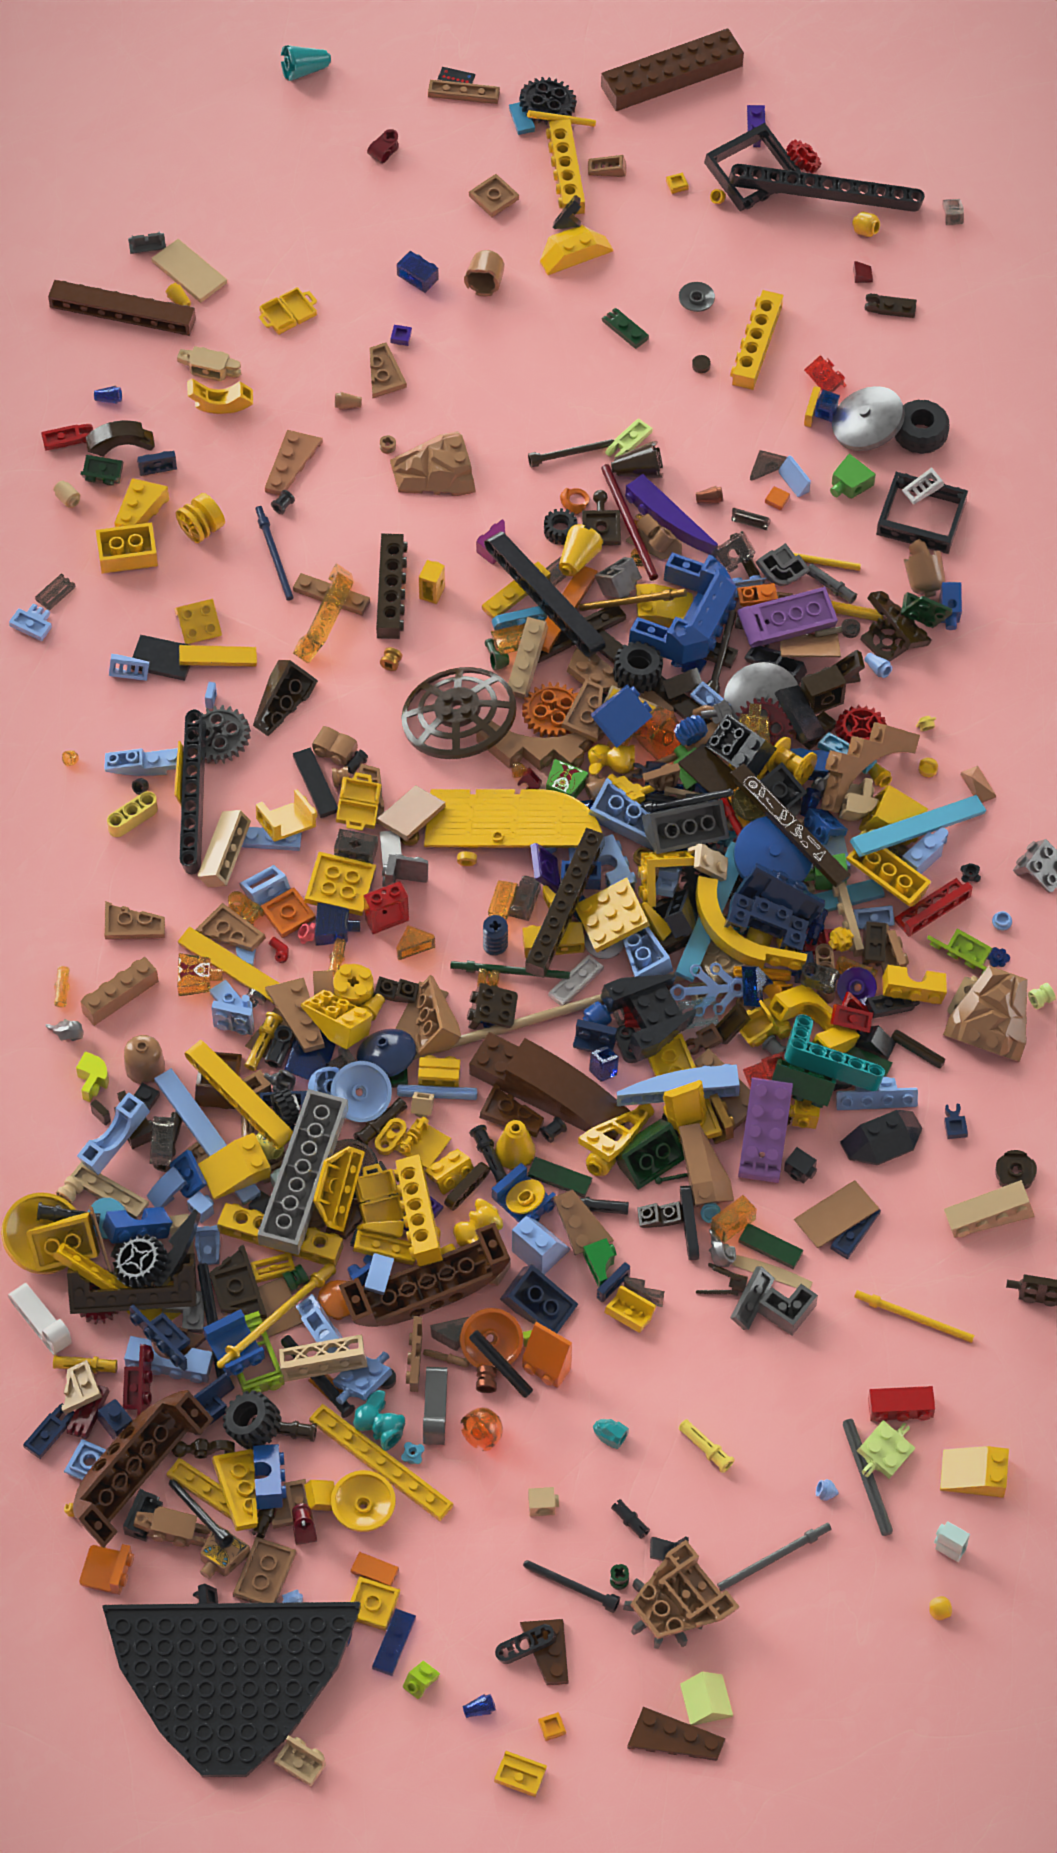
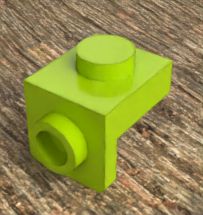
[403,1660,440,1699]

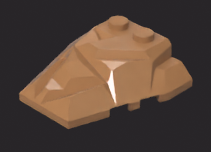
[390,431,476,496]
[943,966,1028,1062]
[630,1540,740,1639]

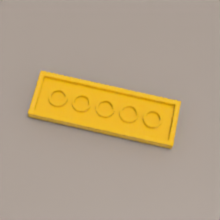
[648,1033,722,1141]

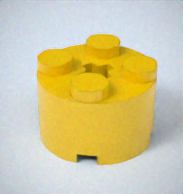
[333,964,374,1007]

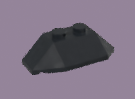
[840,1110,922,1165]

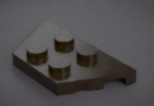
[210,1245,267,1318]

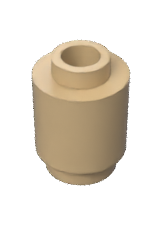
[53,480,81,508]

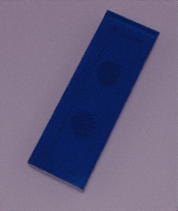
[372,1608,416,1676]

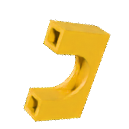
[768,983,860,1053]

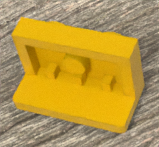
[424,1149,474,1195]
[604,1286,656,1333]

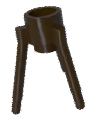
[696,1263,748,1296]

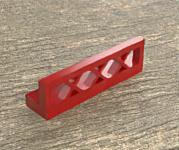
[894,878,973,937]

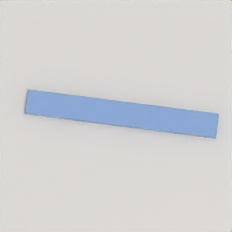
[154,1068,261,1205]

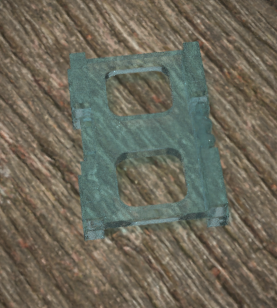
[677,996,719,1030]

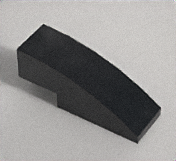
[744,645,807,685]

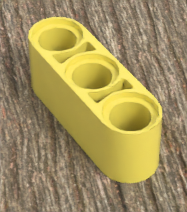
[107,791,158,837]

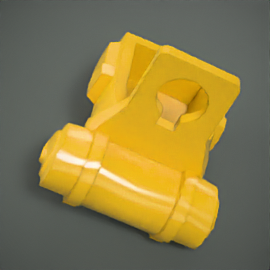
[740,998,792,1048]

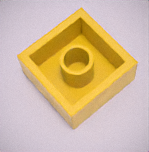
[304,1480,335,1511]

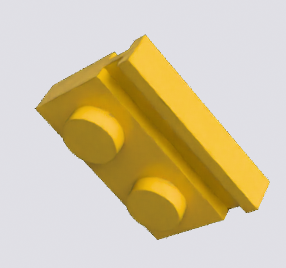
[494,1751,547,1797]

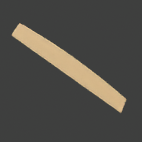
[732,1255,813,1289]

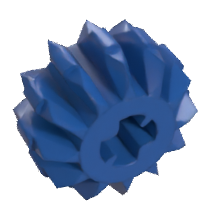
[674,715,708,746]

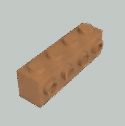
[80,957,159,1026]

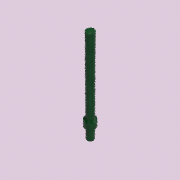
[450,960,570,979]

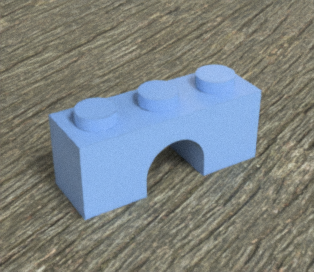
[598,834,637,891]

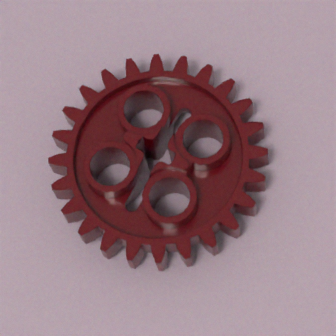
[735,697,794,746]

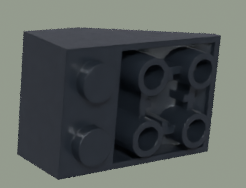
[705,714,777,777]

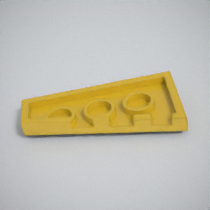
[212,1449,258,1531]

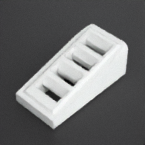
[902,467,944,505]

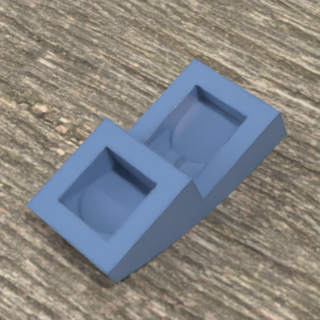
[147,1167,187,1207]

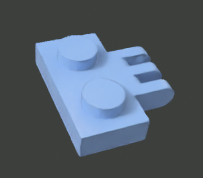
[9,604,52,641]

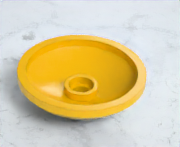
[331,1470,396,1532]

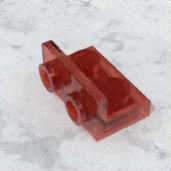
[804,355,847,397]

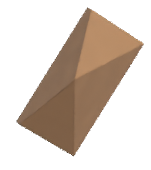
[960,765,996,803]

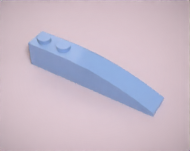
[617,1064,739,1106]

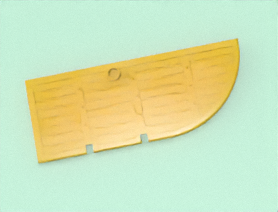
[424,789,602,848]

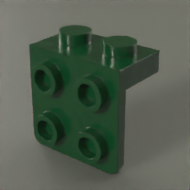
[901,592,953,628]

